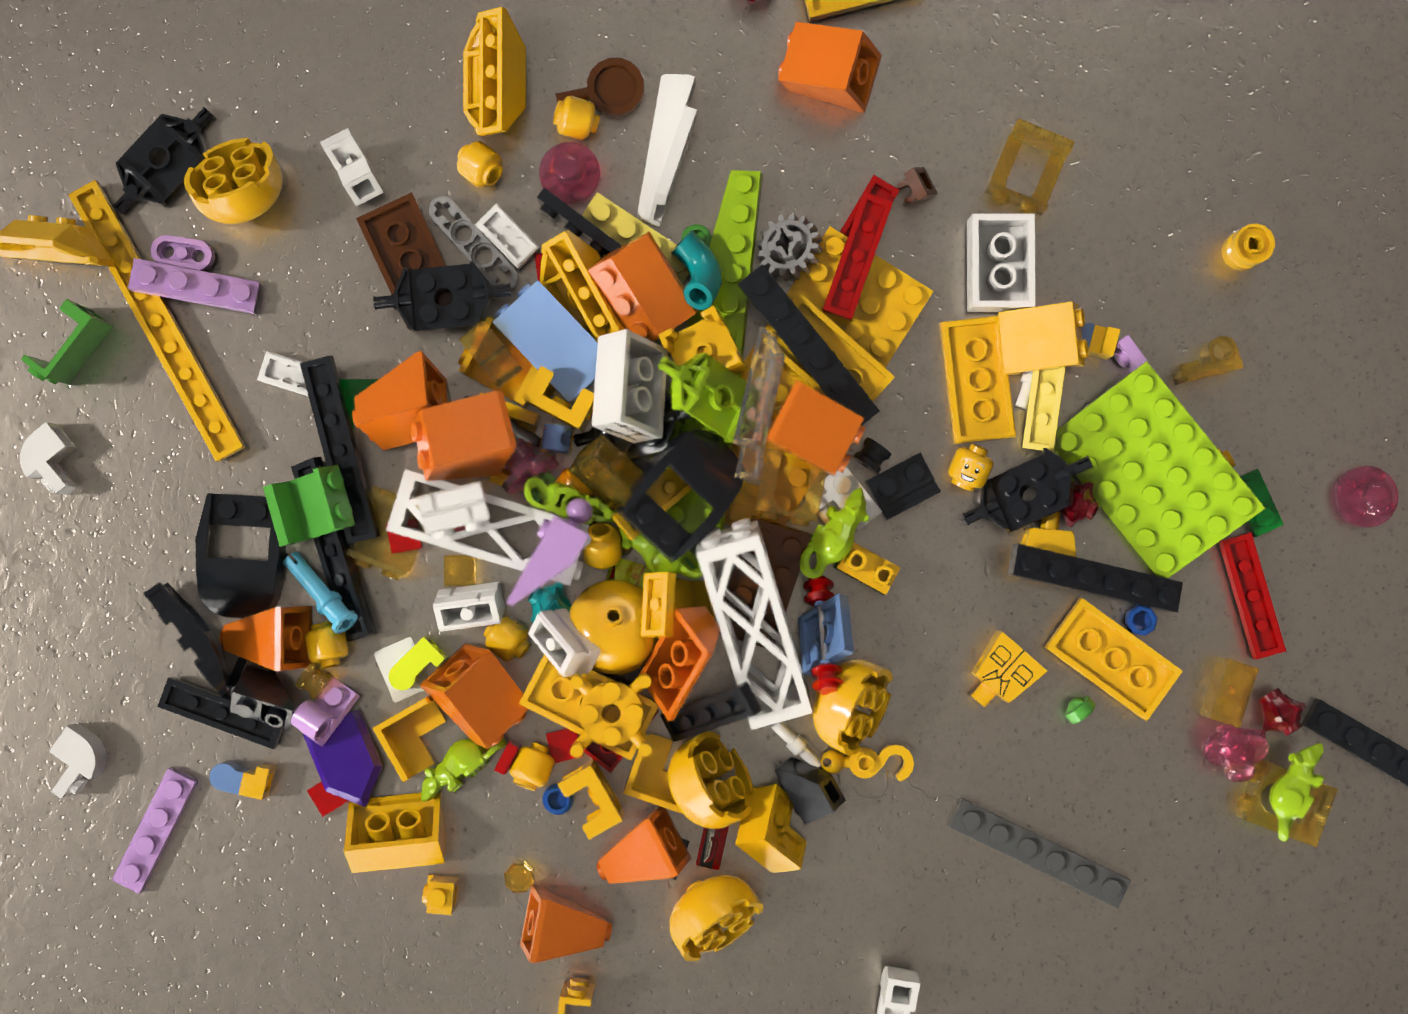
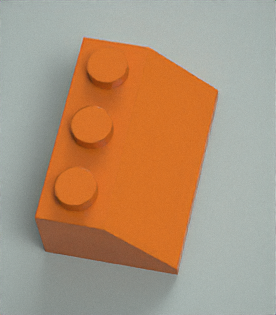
[587,232,699,341]
[638,606,720,721]

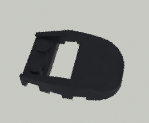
[616,429,743,563]
[195,493,289,618]
[143,582,230,696]

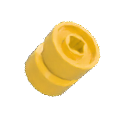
[1221,223,1275,271]

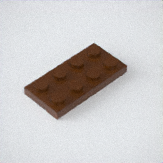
[356,192,453,330]
[717,515,811,649]

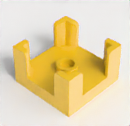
[658,306,747,374]
[523,366,594,433]
[557,759,625,840]

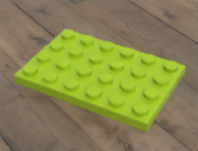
[1055,361,1265,579]

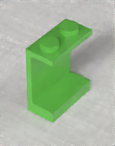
[21,299,114,385]
[263,465,355,547]

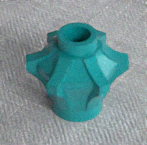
[528,582,572,623]

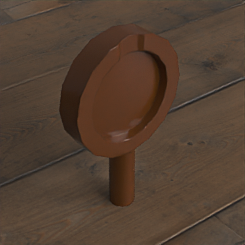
[556,58,644,117]

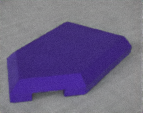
[303,709,383,807]

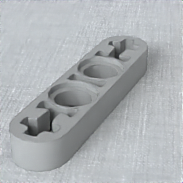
[429,196,519,292]

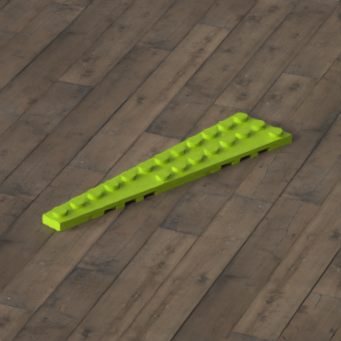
[649,170,763,534]

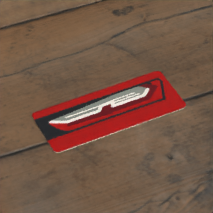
[696,826,729,870]

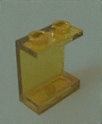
[346,485,425,581]

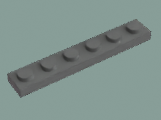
[948,798,1131,908]

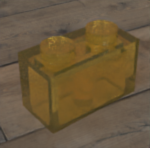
[569,435,643,510]
[1199,657,1259,728]

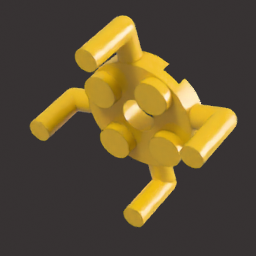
[570,673,652,758]

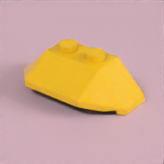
[463,7,526,136]
[0,215,115,267]
[540,230,625,343]

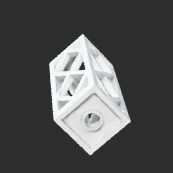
[386,469,593,586]
[696,518,812,730]

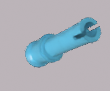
[283,552,358,634]

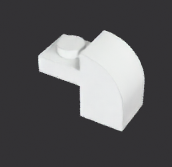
[321,128,384,206]
[20,422,77,495]
[49,723,106,799]
[876,966,920,1014]

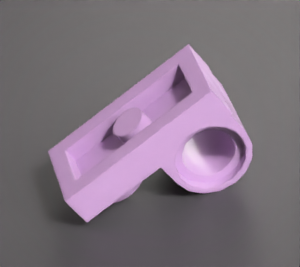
[291,677,360,747]

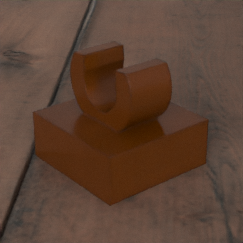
[897,167,938,203]

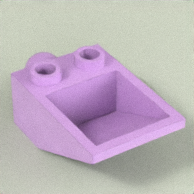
[506,498,593,606]

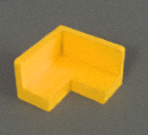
[372,696,448,782]
[623,730,682,813]
[735,784,807,873]

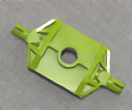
[658,353,769,443]

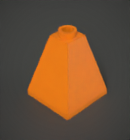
[219,606,312,671]
[596,806,691,884]
[520,884,612,963]

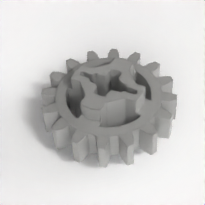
[756,213,823,281]

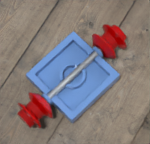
[798,576,854,695]

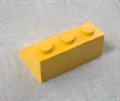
[344,791,446,873]

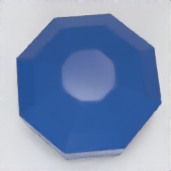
[1124,605,1158,636]

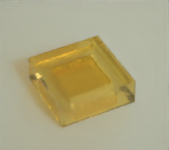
[443,555,476,586]

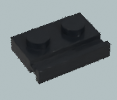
[865,452,941,520]

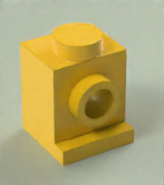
[422,874,460,915]

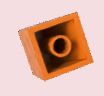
[778,22,882,113]
[352,351,449,451]
[766,380,866,476]
[411,390,517,481]
[420,644,529,749]

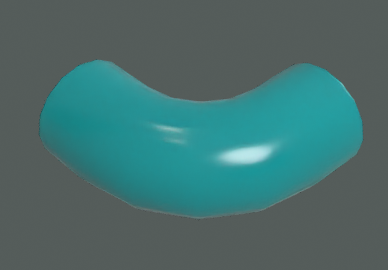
[671,230,722,310]

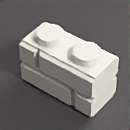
[417,481,490,539]
[433,582,505,632]
[529,608,601,677]

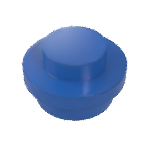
[542,783,574,815]

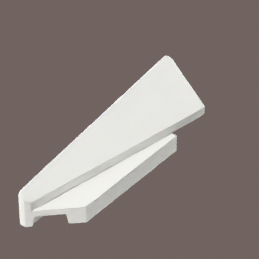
[637,74,697,227]

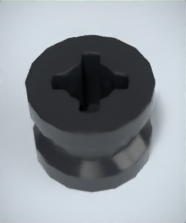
[853,437,892,475]

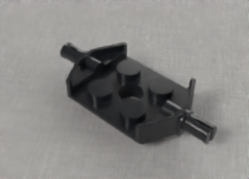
[112,107,214,214]
[373,261,512,332]
[574,389,693,464]
[962,447,1093,534]

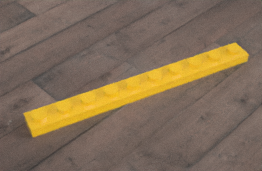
[68,180,246,462]

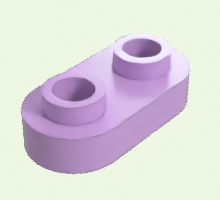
[151,235,215,271]

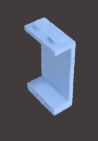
[493,280,598,407]

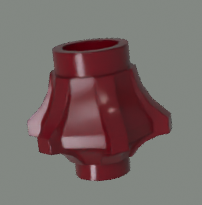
[1060,482,1100,527]
[1258,688,1307,736]

